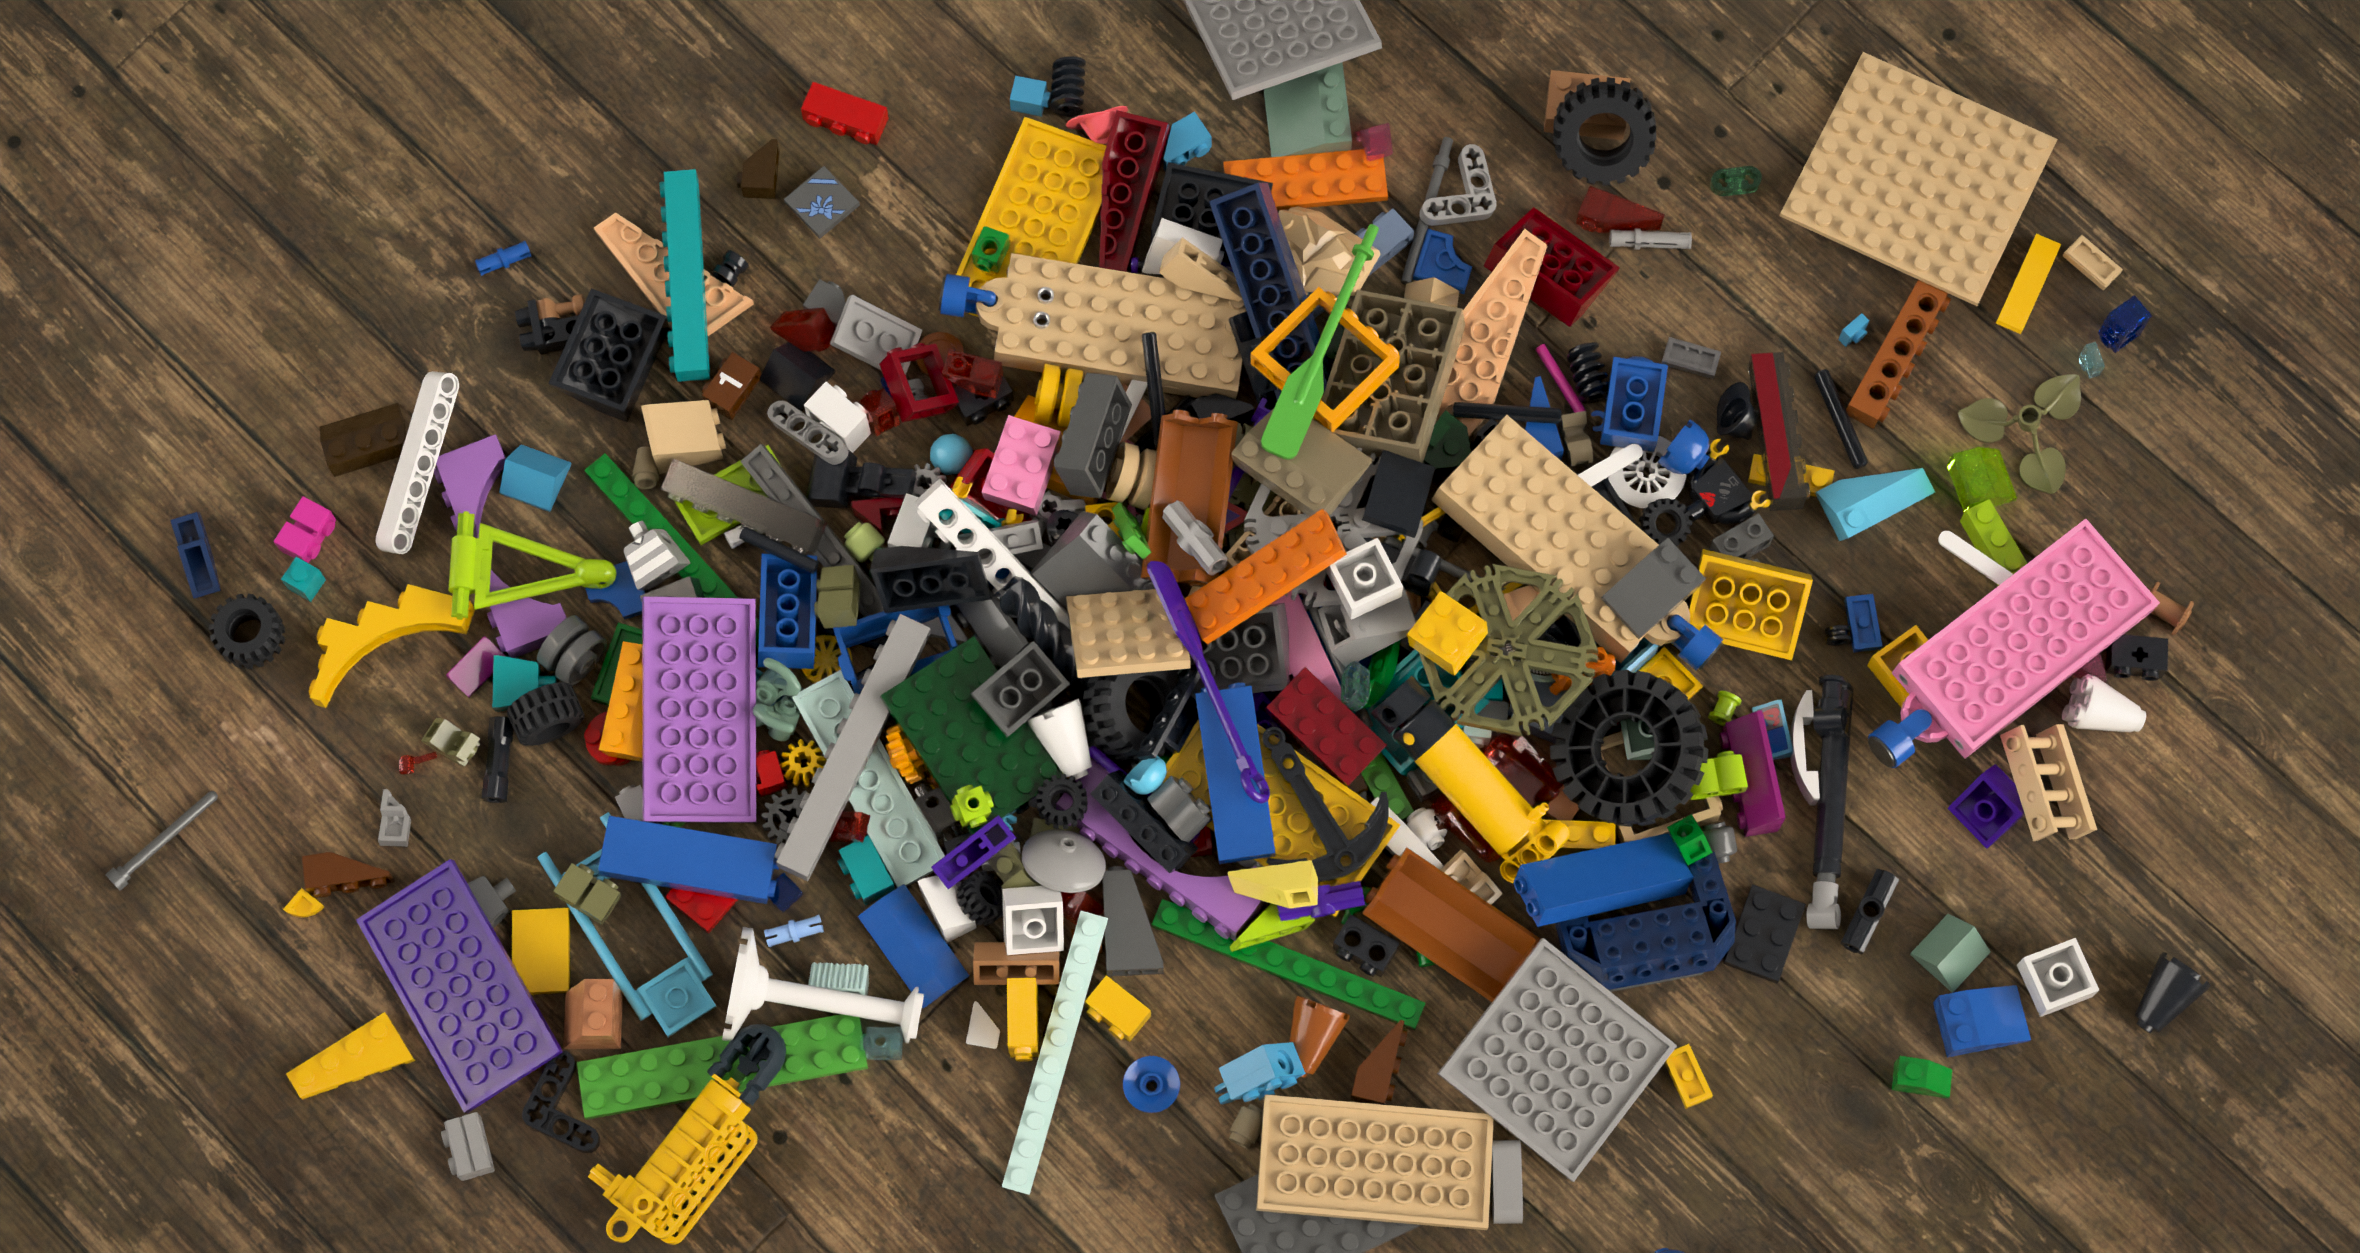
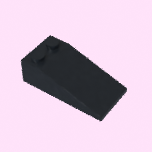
[870,546,992,613]

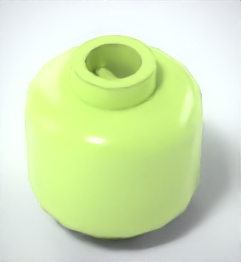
[844,522,885,562]

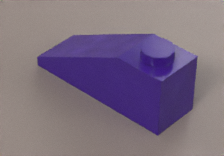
[931,815,1017,890]

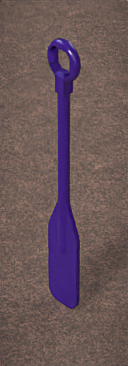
[1147,561,1270,804]

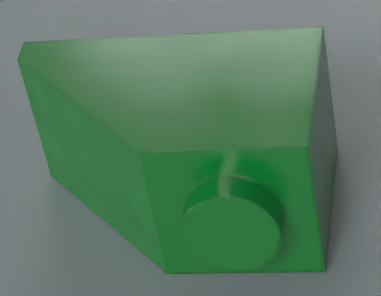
[1892,1056,1952,1099]

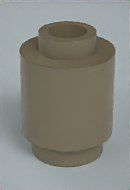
[1228,1104,1263,1149]

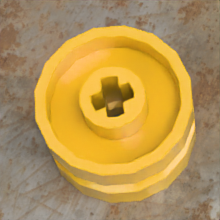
[1034,364,1083,428]

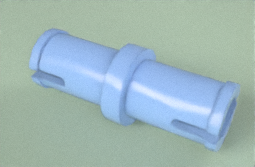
[764,915,824,947]

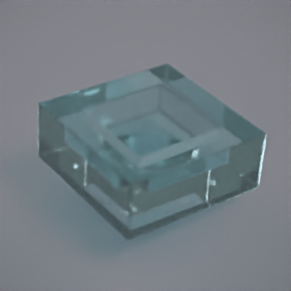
[2079,342,2105,379]

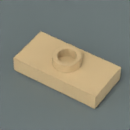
[2063,235,2123,291]

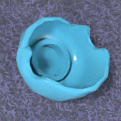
[930,434,973,475]
[1124,755,1167,795]

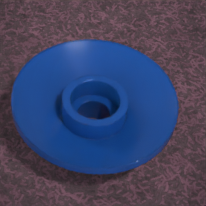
[1123,1056,1180,1113]

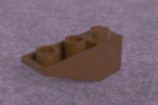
[302,852,395,898]
[1351,1020,1408,1105]

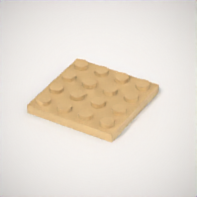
[1066,589,1190,678]

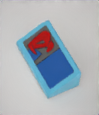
[1752,699,1793,760]

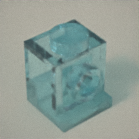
[860,1026,903,1060]

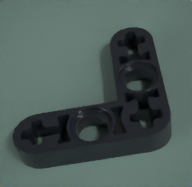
[522,1050,601,1153]

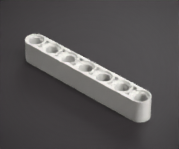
[376,371,459,554]

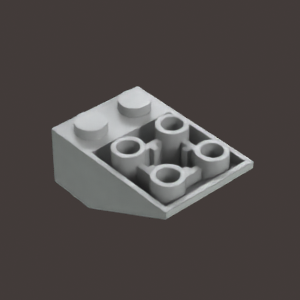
[1318,586,1416,668]

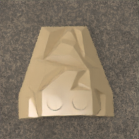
[1278,206,1381,296]

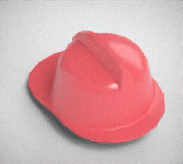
[1066,106,1128,144]

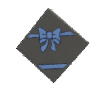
[784,166,860,239]

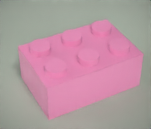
[982,415,1062,516]

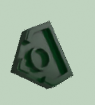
[1424,410,1471,470]

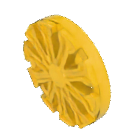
[802,635,852,684]

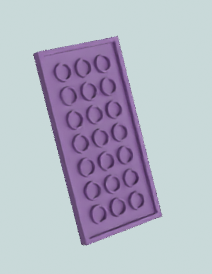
[642,597,756,823]

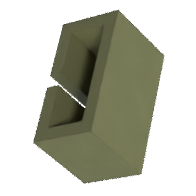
[814,565,861,629]
[553,863,621,926]

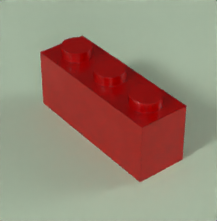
[801,82,889,145]

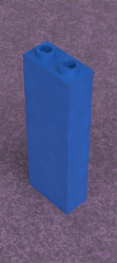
[1195,683,1275,864]
[598,816,779,904]
[1514,833,1693,927]

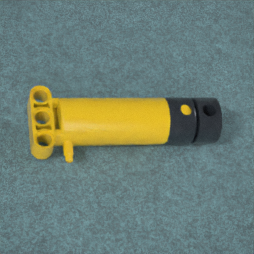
[1371,675,1570,883]

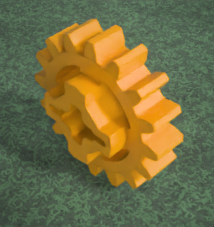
[886,724,925,784]

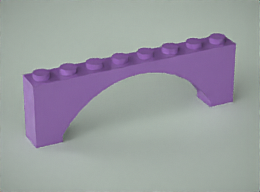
[434,434,567,658]
[1056,759,1267,941]

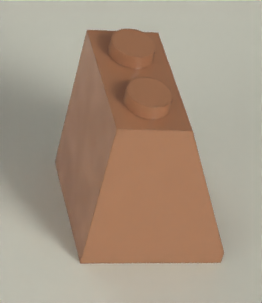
[563,979,623,1049]

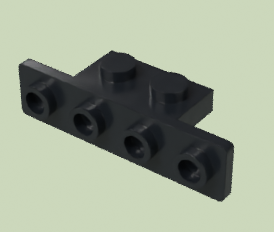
[1229,311,1279,410]
[1137,664,1200,760]

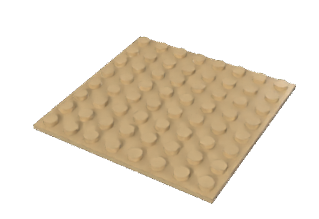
[1779,52,2058,306]

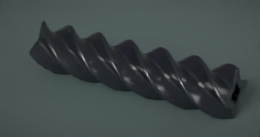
[993,576,1127,705]

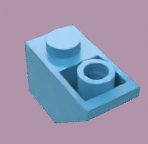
[1164,111,1212,172]

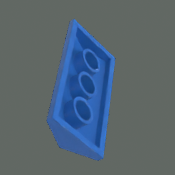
[858,884,970,1009]

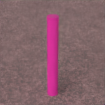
[1535,344,1586,413]

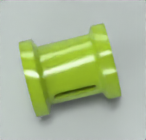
[1708,691,1742,726]

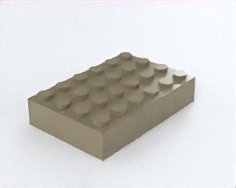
[1322,290,1465,463]

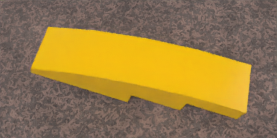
[1996,233,2061,334]

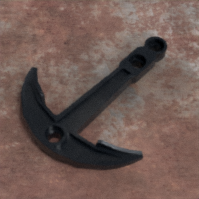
[1263,727,1389,883]

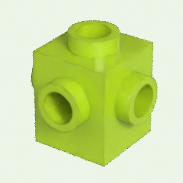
[950,785,994,828]

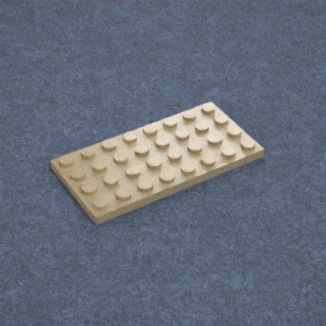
[1256,1094,1493,1230]

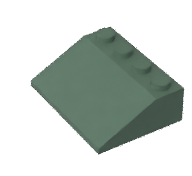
[1263,62,1352,157]

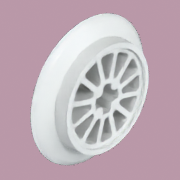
[1608,436,1686,508]

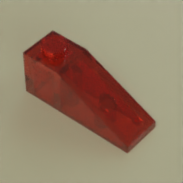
[1576,186,1665,233]

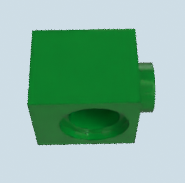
[972,226,1010,273]
[1667,814,1713,866]

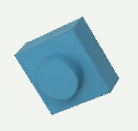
[1838,313,1869,347]

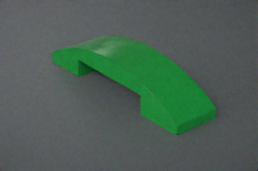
[1348,640,1400,711]

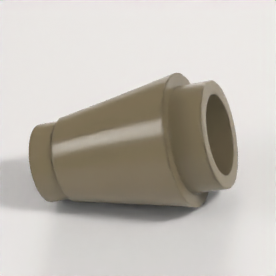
[632,447,659,489]

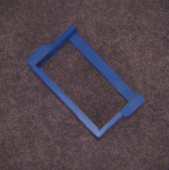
[833,605,958,695]

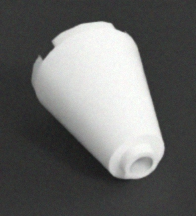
[1027,699,1092,780]

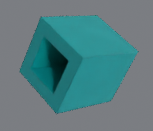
[281,557,326,602]

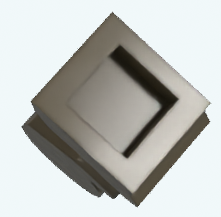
[1559,411,1593,467]

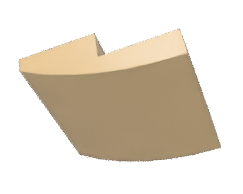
[1440,850,1503,905]

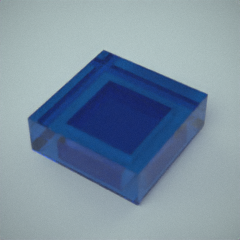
[768,872,803,913]

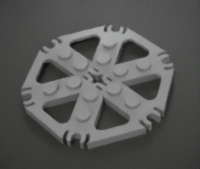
[1244,446,1423,607]

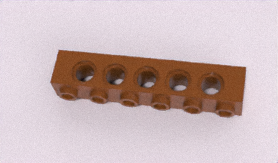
[1846,280,1951,429]

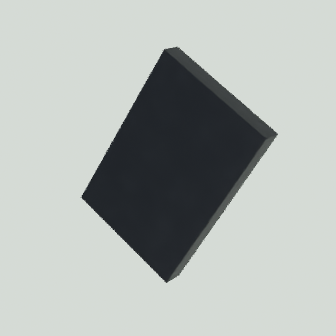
[1362,450,1436,538]

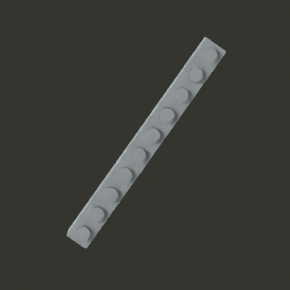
[774,614,931,882]

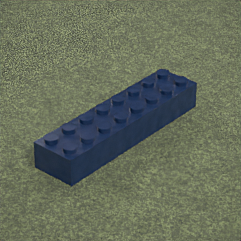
[1209,183,1332,401]

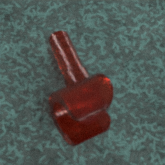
[399,752,437,775]

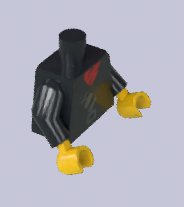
[1685,439,1771,524]

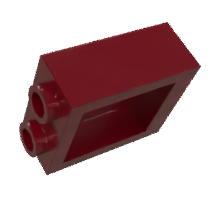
[879,343,959,423]

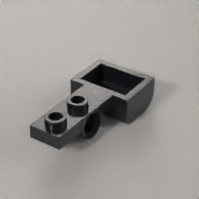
[806,448,917,509]

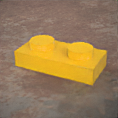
[1664,1044,1713,1109]

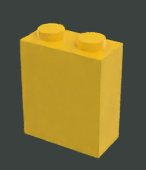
[1007,978,1039,1062]

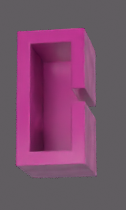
[274,496,336,563]

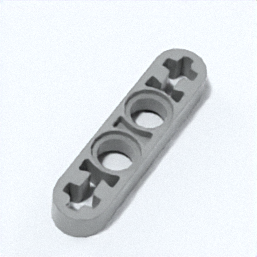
[767,400,849,465]

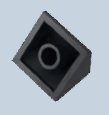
[760,339,836,412]

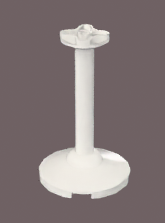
[722,927,924,1043]

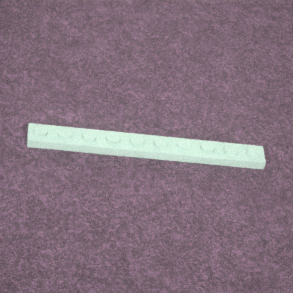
[1002,911,1108,1195]

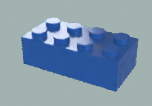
[758,554,817,669]

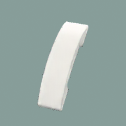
[1790,690,1820,805]

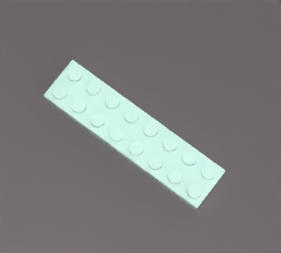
[791,670,945,888]

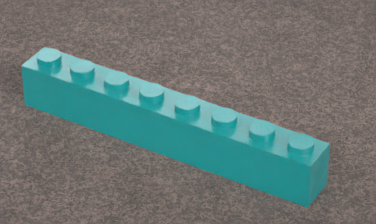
[659,169,710,382]

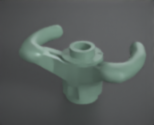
[756,657,801,727]
[753,687,804,741]

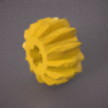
[780,739,827,787]

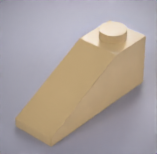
[1159,237,1242,302]

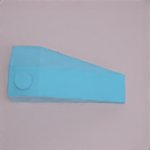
[1815,468,1935,541]

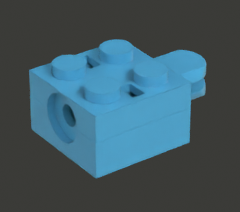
[1214,1042,1306,1105]

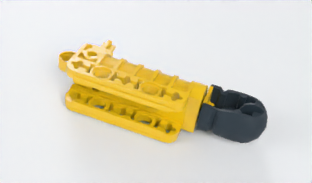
[588,1024,786,1245]

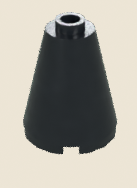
[2135,952,2211,1034]

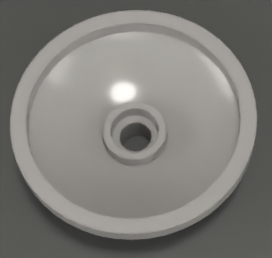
[1021,829,1106,893]

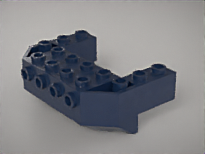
[1555,851,1736,990]

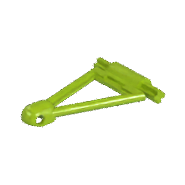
[448,511,617,620]

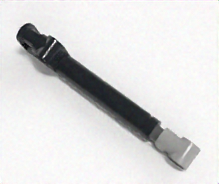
[1807,675,1854,929]

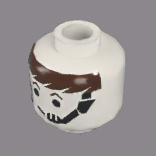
[1407,807,1447,850]

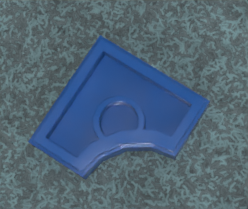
[1413,229,1472,294]
[585,561,645,620]

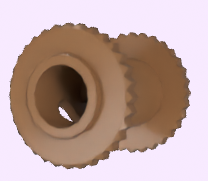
[2149,582,2194,635]

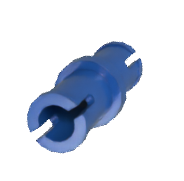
[475,241,532,276]

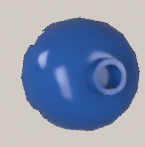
[1658,419,1710,475]

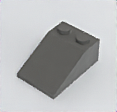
[1601,538,1706,639]
[971,641,1070,737]

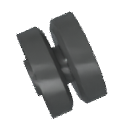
[537,615,607,686]

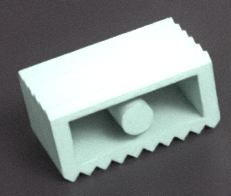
[808,962,869,995]

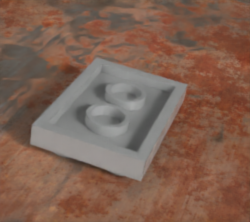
[830,295,922,375]

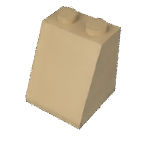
[641,400,726,474]

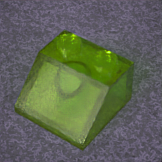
[1947,447,2017,512]

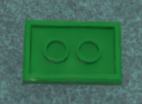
[591,622,642,706]

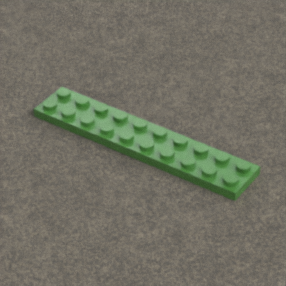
[577,1014,868,1120]

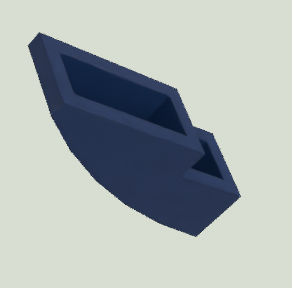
[170,512,221,599]

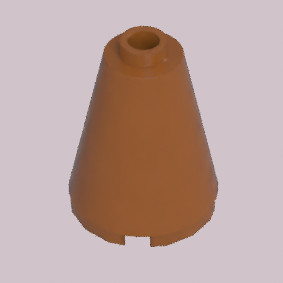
[1289,995,1350,1078]

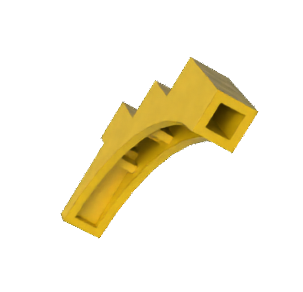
[309,584,475,708]

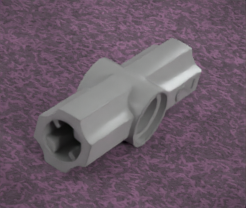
[1162,500,1228,575]

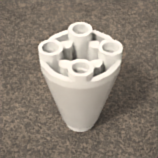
[2062,674,2146,732]

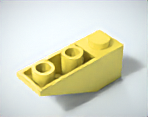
[1228,860,1318,908]

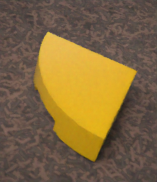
[283,888,324,917]

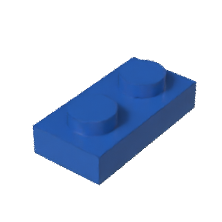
[1844,594,1882,653]

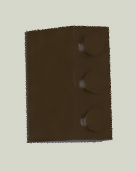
[319,403,407,477]

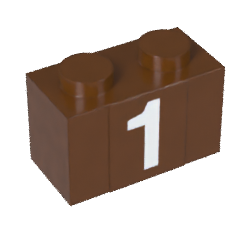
[702,352,761,420]

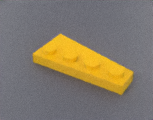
[286,1012,415,1099]

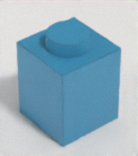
[1010,76,1051,117]

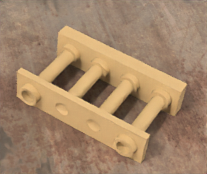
[2000,724,2097,841]

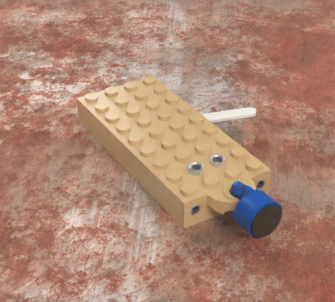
[938,253,1247,441]
[1431,415,1724,671]

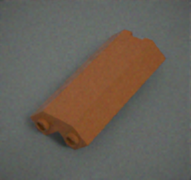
[1141,410,1238,587]
[1362,847,1540,1002]

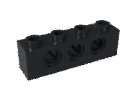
[1091,769,1199,874]

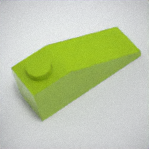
[1230,903,1315,952]

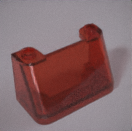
[1430,733,1563,863]

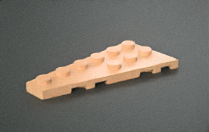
[594,213,754,336]

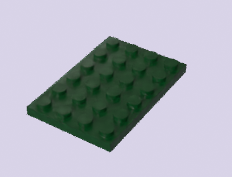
[880,636,1063,835]

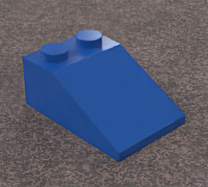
[1600,357,1668,452]
[1933,985,2031,1058]

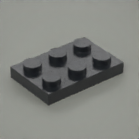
[1724,884,1806,984]

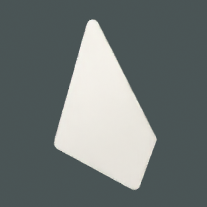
[966,1001,1000,1049]

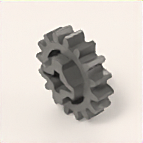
[762,788,808,847]

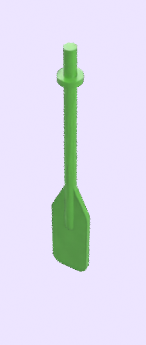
[1261,224,1379,460]

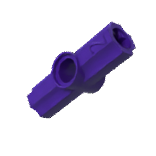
[1277,881,1365,921]

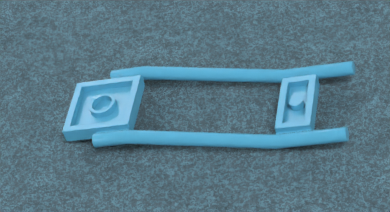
[537,812,717,1037]

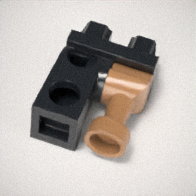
[515,294,585,355]

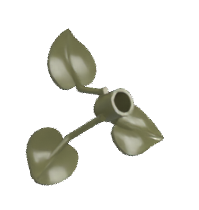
[1958,374,2081,494]

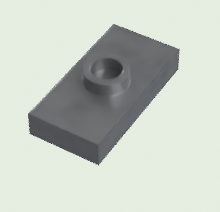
[1661,337,1721,379]

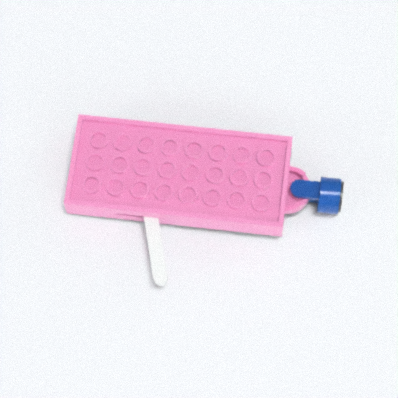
[1868,519,2160,768]

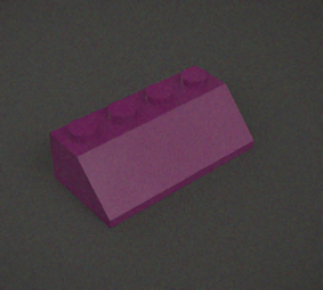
[1719,710,1786,837]

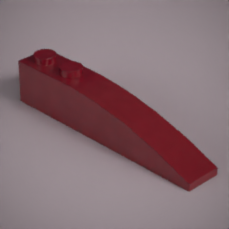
[1099,110,1171,272]

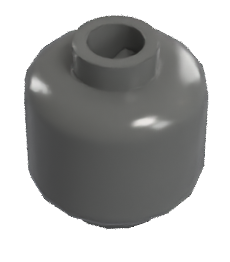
[1702,822,1737,864]

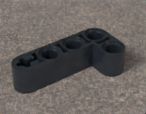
[1364,537,1442,597]

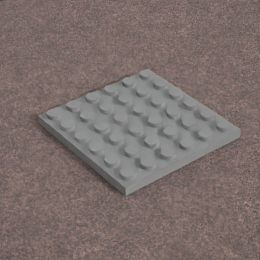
[1183,0,1382,100]
[1437,938,1677,1182]

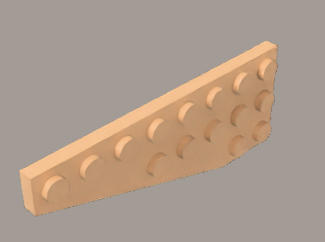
[1436,229,1547,439]

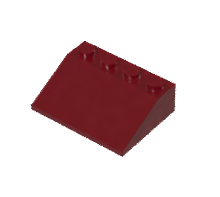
[1484,207,1620,327]

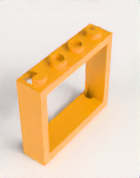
[1251,287,1400,432]

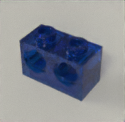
[2098,295,2152,353]

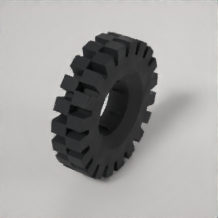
[1550,670,1708,827]

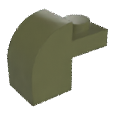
[421,718,480,767]
[987,843,1043,889]

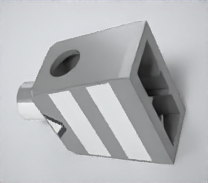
[624,521,690,590]

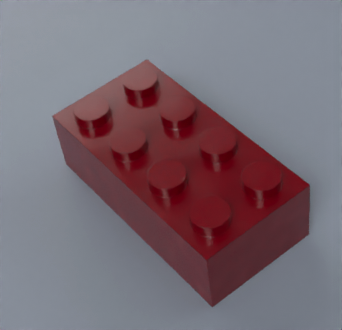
[1264,667,1387,786]

